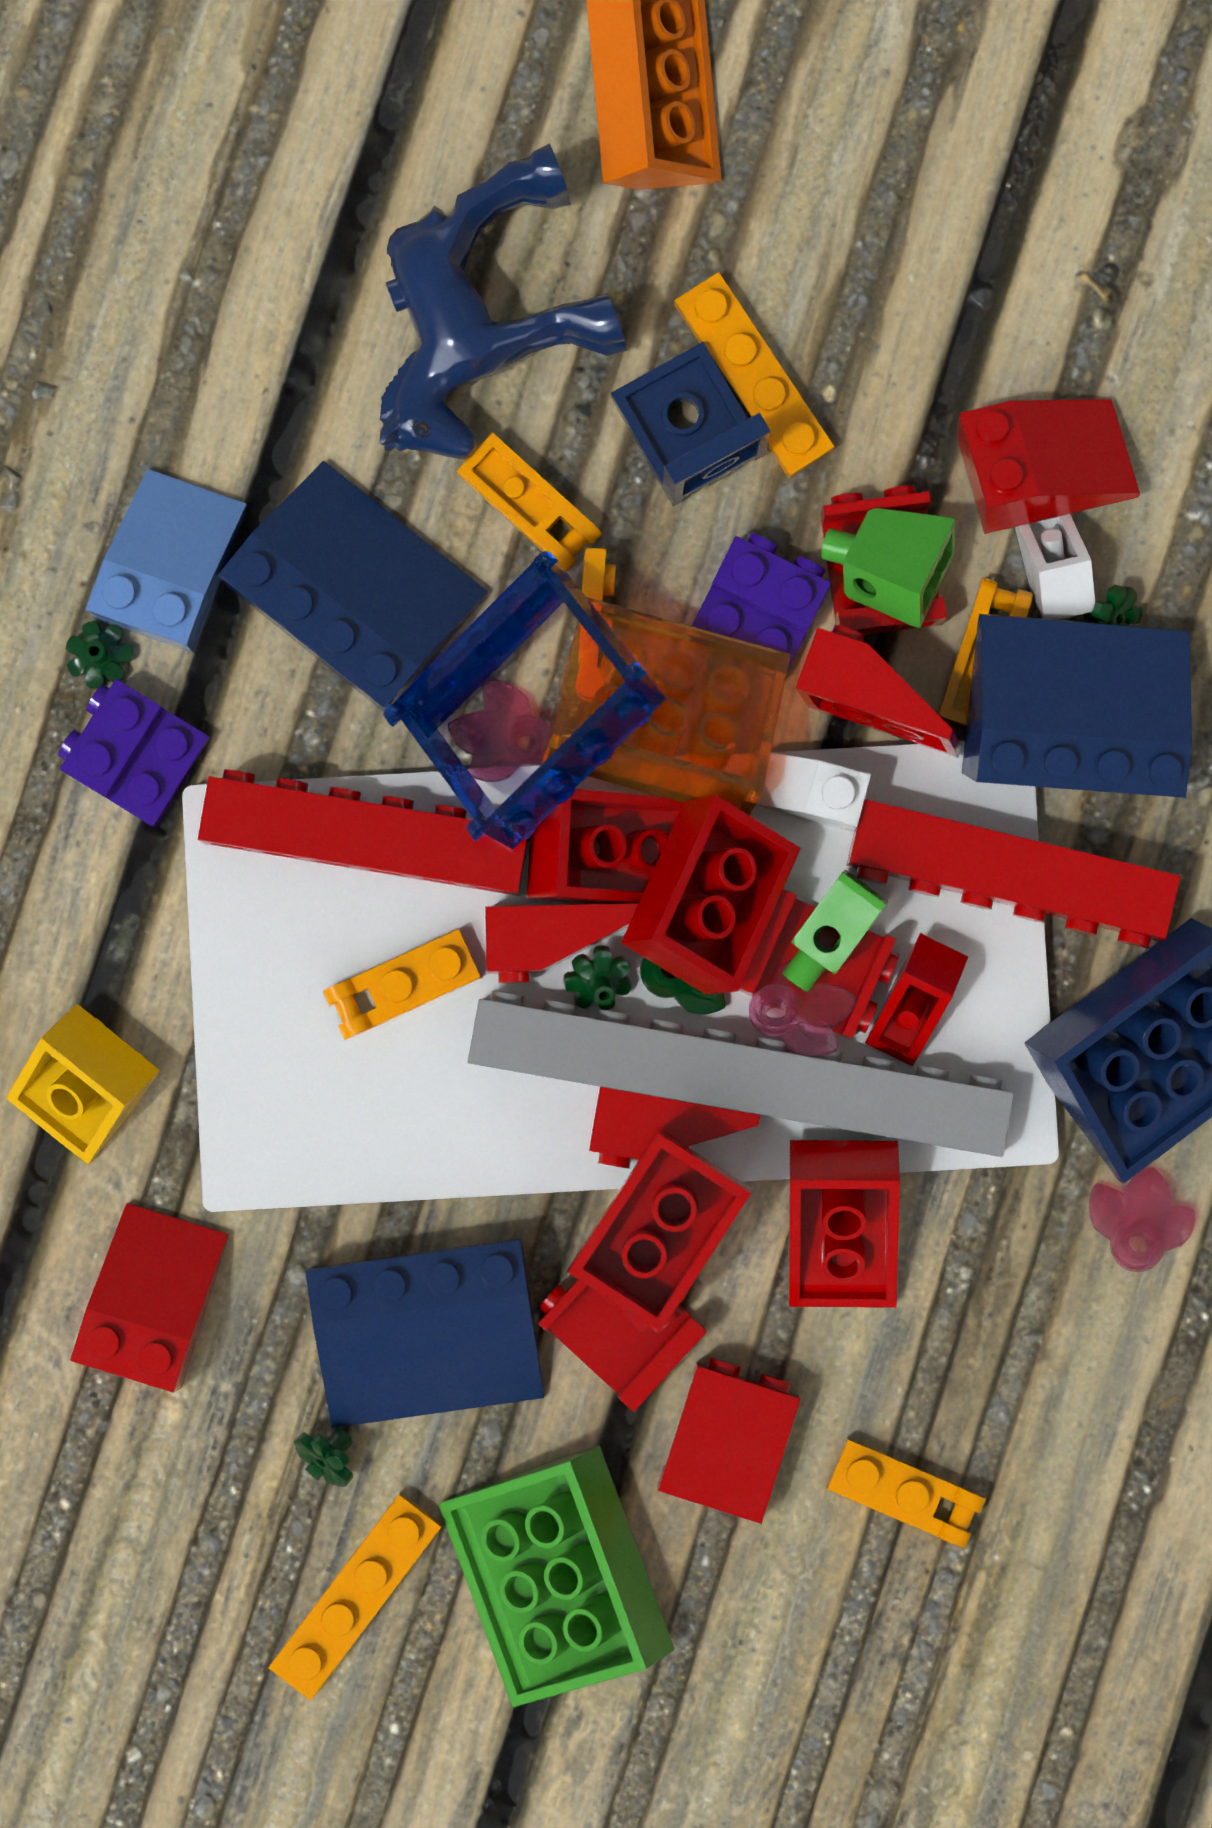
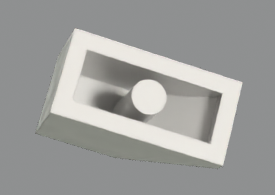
[1015,514,1095,620]
[750,752,871,832]

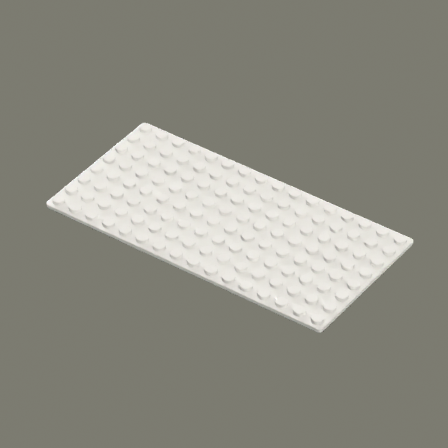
[182,741,1059,1212]

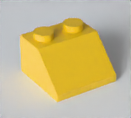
[6,1004,160,1165]

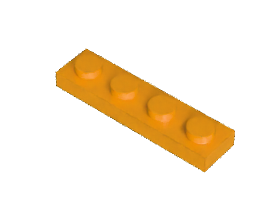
[674,272,835,479]
[268,1493,442,1701]

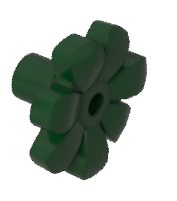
[1083,585,1143,626]
[66,621,134,690]
[563,946,632,1011]
[294,1429,354,1487]

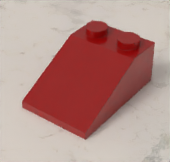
[957,399,1140,534]
[795,625,962,757]
[527,787,688,904]
[789,1140,900,1308]
[70,1203,229,1393]

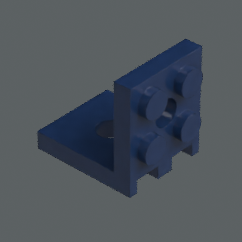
[611,342,771,506]

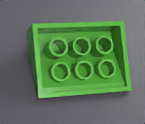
[438,1445,675,1707]

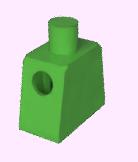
[821,508,955,628]
[782,870,888,992]

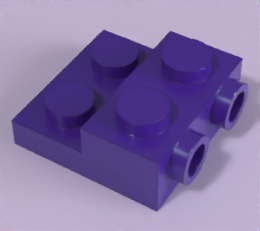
[687,533,831,683]
[58,679,211,829]

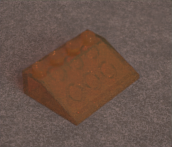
[541,597,791,816]

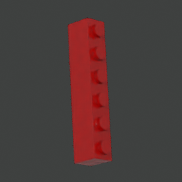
[197,769,530,896]
[846,799,1181,948]

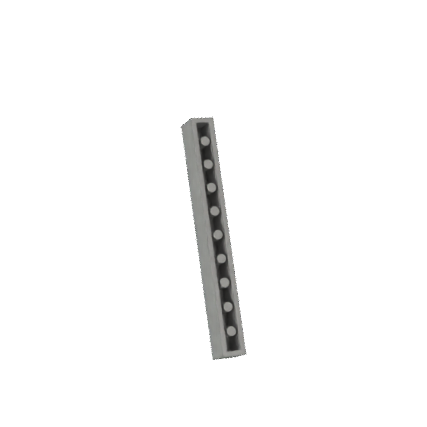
[467,991,1014,1157]

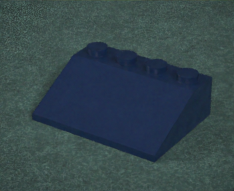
[218,460,488,716]
[961,613,1192,798]
[1024,918,1212,1184]
[305,1238,544,1428]

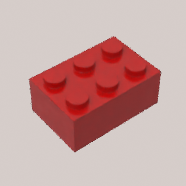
[621,795,801,995]
[568,1128,752,1333]

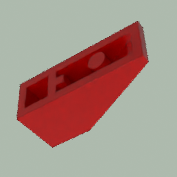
[485,903,639,983]
[589,1087,761,1169]

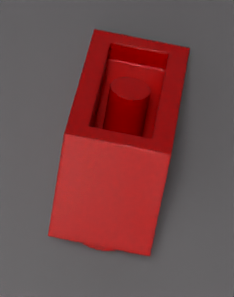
[865,933,968,1067]

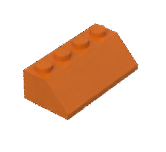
[586,0,722,190]

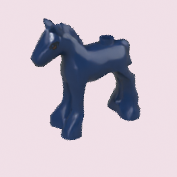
[379,144,627,460]

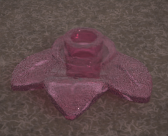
[448,681,553,782]
[749,960,856,1056]
[1089,1167,1195,1272]

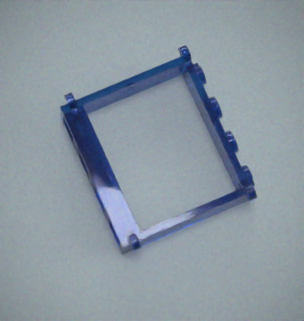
[383,551,667,849]

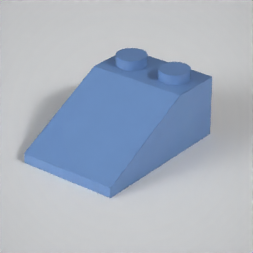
[85,469,248,653]

